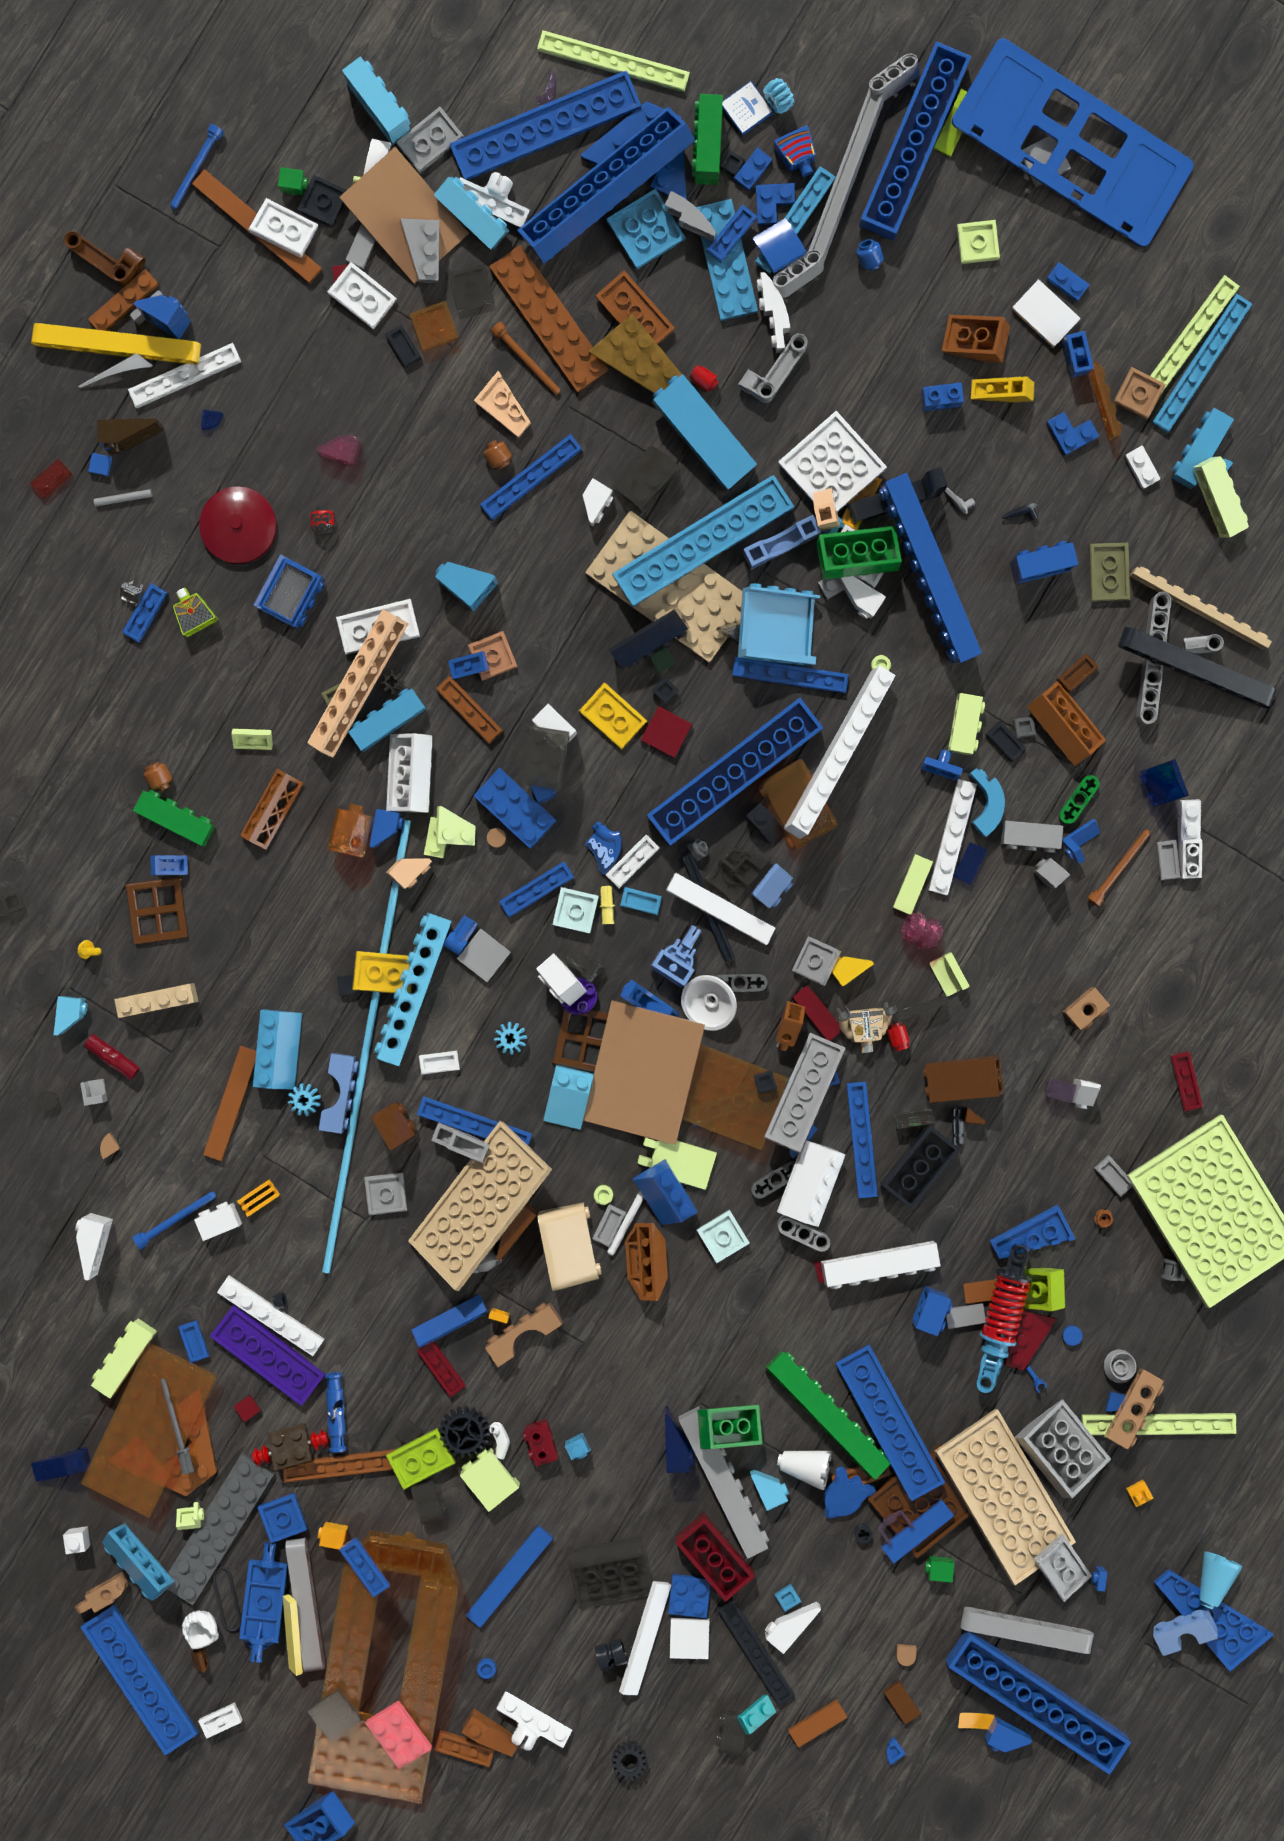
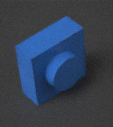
[1091,1566,1107,1592]

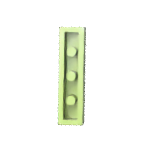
[1192,456,1249,538]
[91,1318,157,1398]

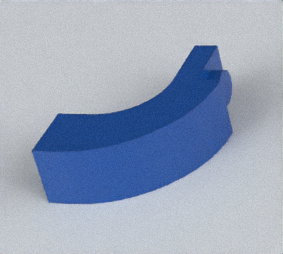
[620,980,680,1017]

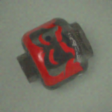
[310,506,336,536]

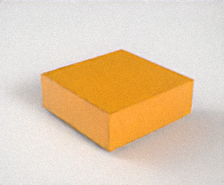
[489,1308,510,1323]

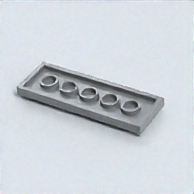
[764,1033,845,1153]

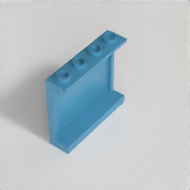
[738,584,820,666]

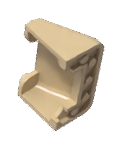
[538,1202,602,1291]

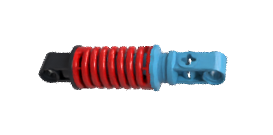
[977,1243,1033,1393]

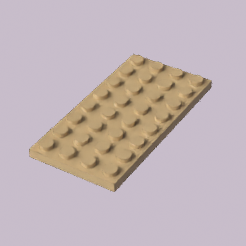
[585,511,742,663]
[408,1121,552,1291]
[934,1409,1076,1585]

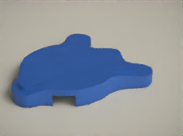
[824,1467,876,1518]

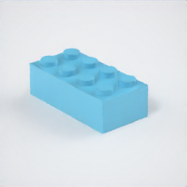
[342,56,411,146]

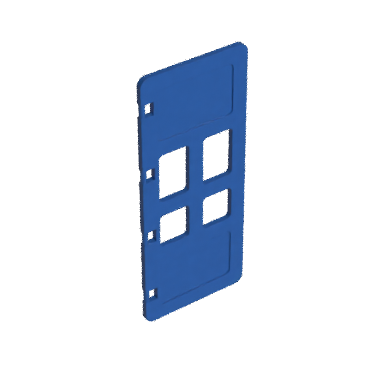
[952,38,1193,247]

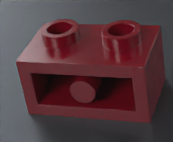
[523,1419,559,1466]

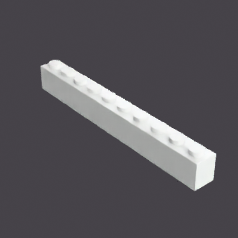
[784,665,896,839]

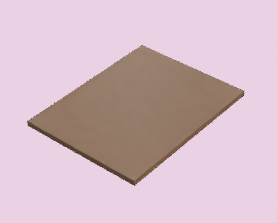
[583,1000,705,1145]

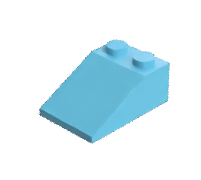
[543,1065,594,1130]

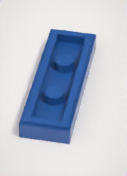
[706,204,757,263]
[122,583,169,643]
[340,1537,390,1598]

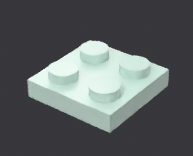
[553,887,599,933]
[697,1210,749,1263]

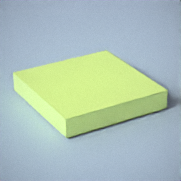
[957,220,1000,264]

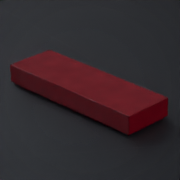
[793,985,842,1041]
[1170,1051,1203,1112]
[417,1341,466,1398]

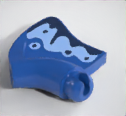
[585,821,622,874]

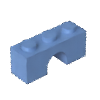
[1153,1609,1218,1656]

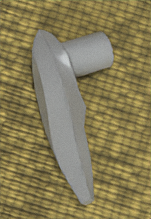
[945,487,975,514]

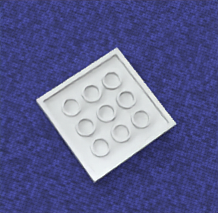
[778,411,887,512]

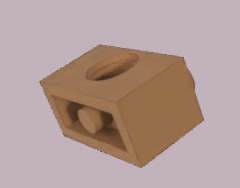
[1063,987,1110,1030]

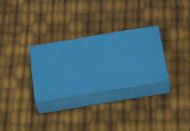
[620,887,662,915]

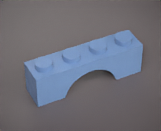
[743,515,821,570]
[319,1053,358,1134]

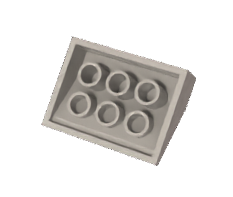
[1014,1400,1111,1498]

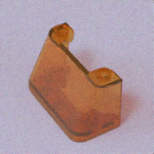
[758,759,838,850]

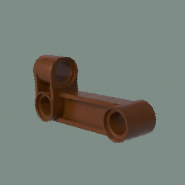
[64,231,146,287]

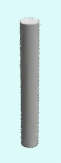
[94,489,152,507]

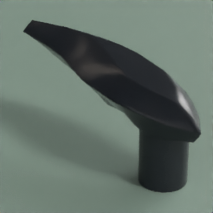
[1002,503,1039,520]

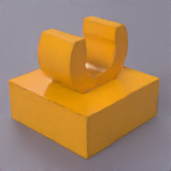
[1126,1480,1153,1507]

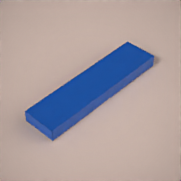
[499,862,574,917]
[412,1294,488,1348]
[881,1499,954,1563]

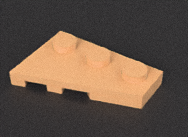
[474,371,531,438]

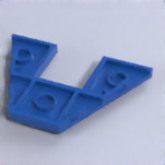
[581,101,686,199]

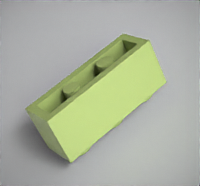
[948,693,985,755]

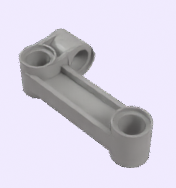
[738,334,807,403]

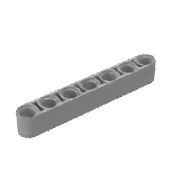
[1136,592,1171,725]
[286,1538,325,1672]
[960,1607,1094,1654]

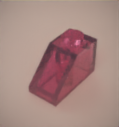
[316,434,362,467]

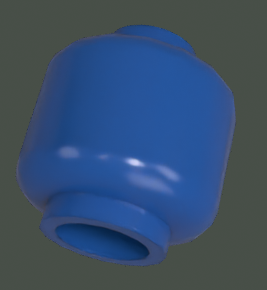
[856,239,884,270]

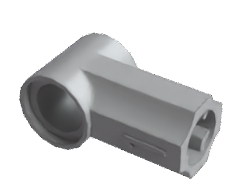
[1182,634,1224,654]

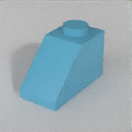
[54,996,88,1035]
[750,1470,789,1511]

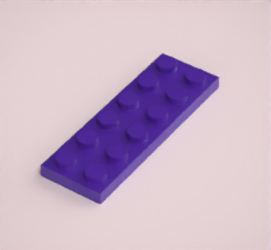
[210,1305,325,1406]

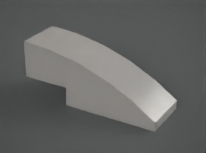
[665,191,716,241]
[431,1123,490,1163]

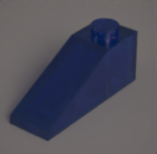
[31,1447,92,1482]

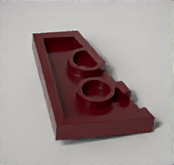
[1004,1310,1056,1370]

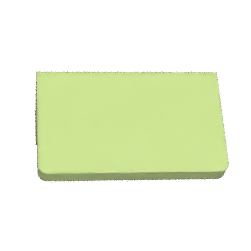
[929,952,970,996]

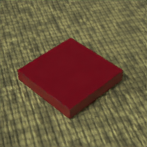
[641,706,692,758]

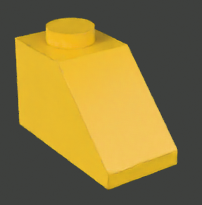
[831,956,874,986]

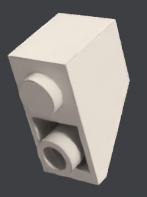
[583,479,614,526]

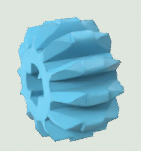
[763,78,794,114]
[494,1022,527,1055]
[288,1083,321,1116]

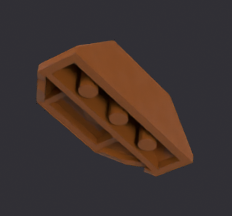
[625,1223,668,1301]

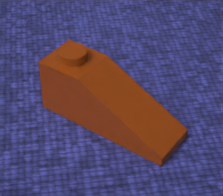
[462,1709,519,1757]

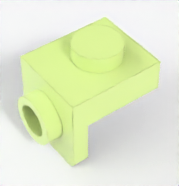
[176,1502,204,1530]

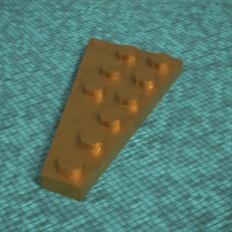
[588,314,682,393]

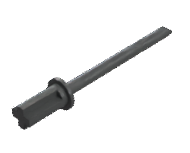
[161,1378,194,1475]

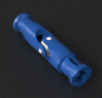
[325,1372,346,1452]

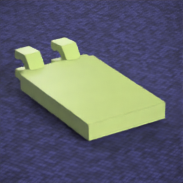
[638,1137,717,1190]

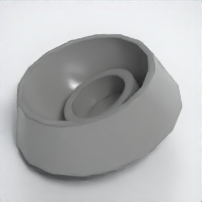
[473,1252,502,1273]
[1104,1349,1136,1384]

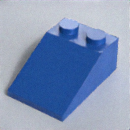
[284,1791,355,1841]

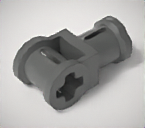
[1161,1258,1189,1281]

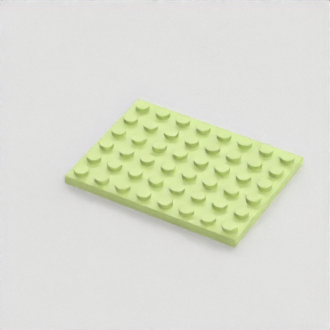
[1126,1115,1284,1308]

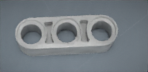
[777,1216,830,1252]

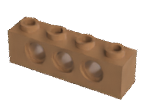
[1104,1369,1164,1449]

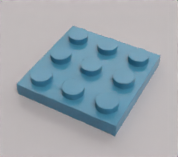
[606,189,686,270]

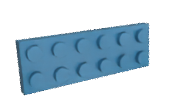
[696,199,758,321]

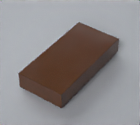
[1057,653,1099,693]
[883,1680,921,1725]

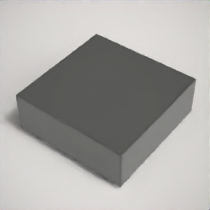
[1013,716,1036,738]

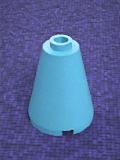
[1199,1551,1242,1609]

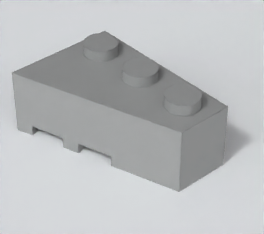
[400,218,439,283]

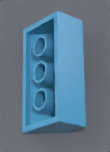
[253,1009,302,1089]
[102,1523,175,1601]

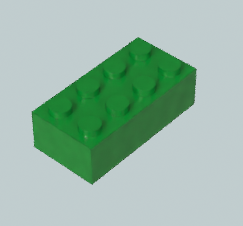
[692,94,723,185]
[816,526,902,580]

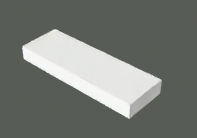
[606,835,659,888]

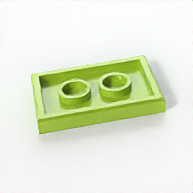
[386,1428,455,1490]

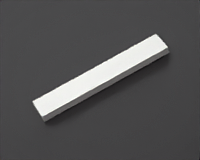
[128,343,241,408]
[666,873,775,945]
[619,1581,671,1695]

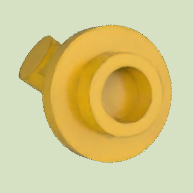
[78,940,101,959]

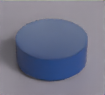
[1062,1325,1082,1346]
[477,1658,496,1679]

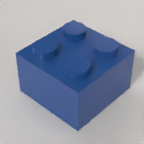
[911,1286,952,1336]

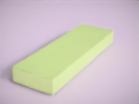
[893,854,933,915]

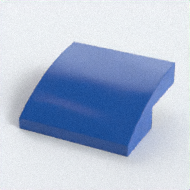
[752,219,807,273]

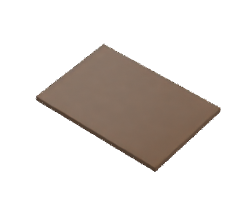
[339,147,469,283]

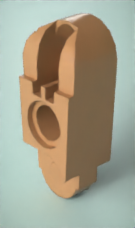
[75,1572,128,1614]

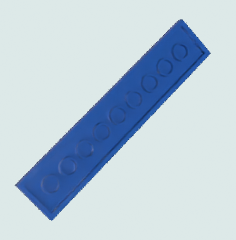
[450,70,641,180]

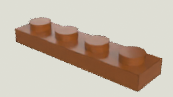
[88,269,159,331]

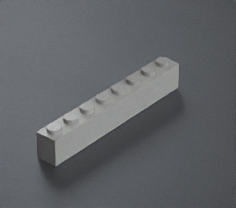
[679,1406,769,1559]

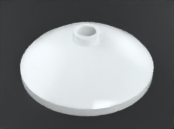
[681,975,737,1031]

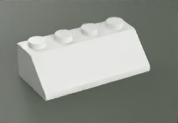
[386,733,432,812]
[777,1140,845,1227]

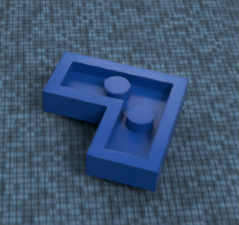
[756,183,795,226]
[1046,412,1099,456]

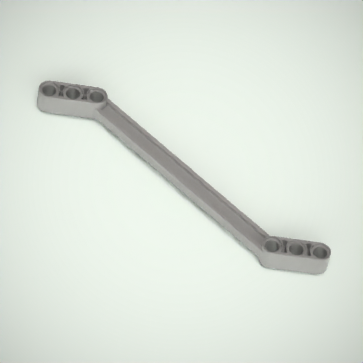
[773,53,920,298]

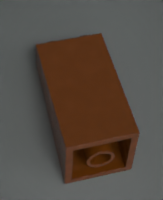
[923,1055,1004,1103]

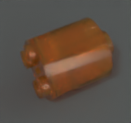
[327,803,374,858]

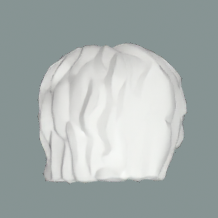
[182,1610,219,1649]

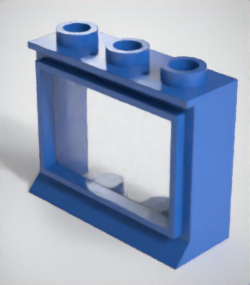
[254,554,325,629]

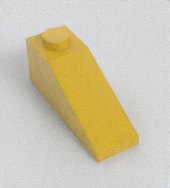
[971,377,1035,402]

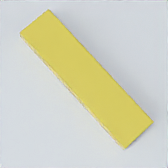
[283,1594,303,1676]

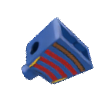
[773,125,816,177]

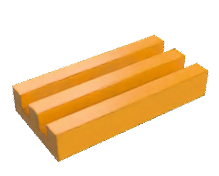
[237,1179,280,1217]

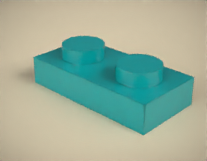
[737,1695,776,1734]

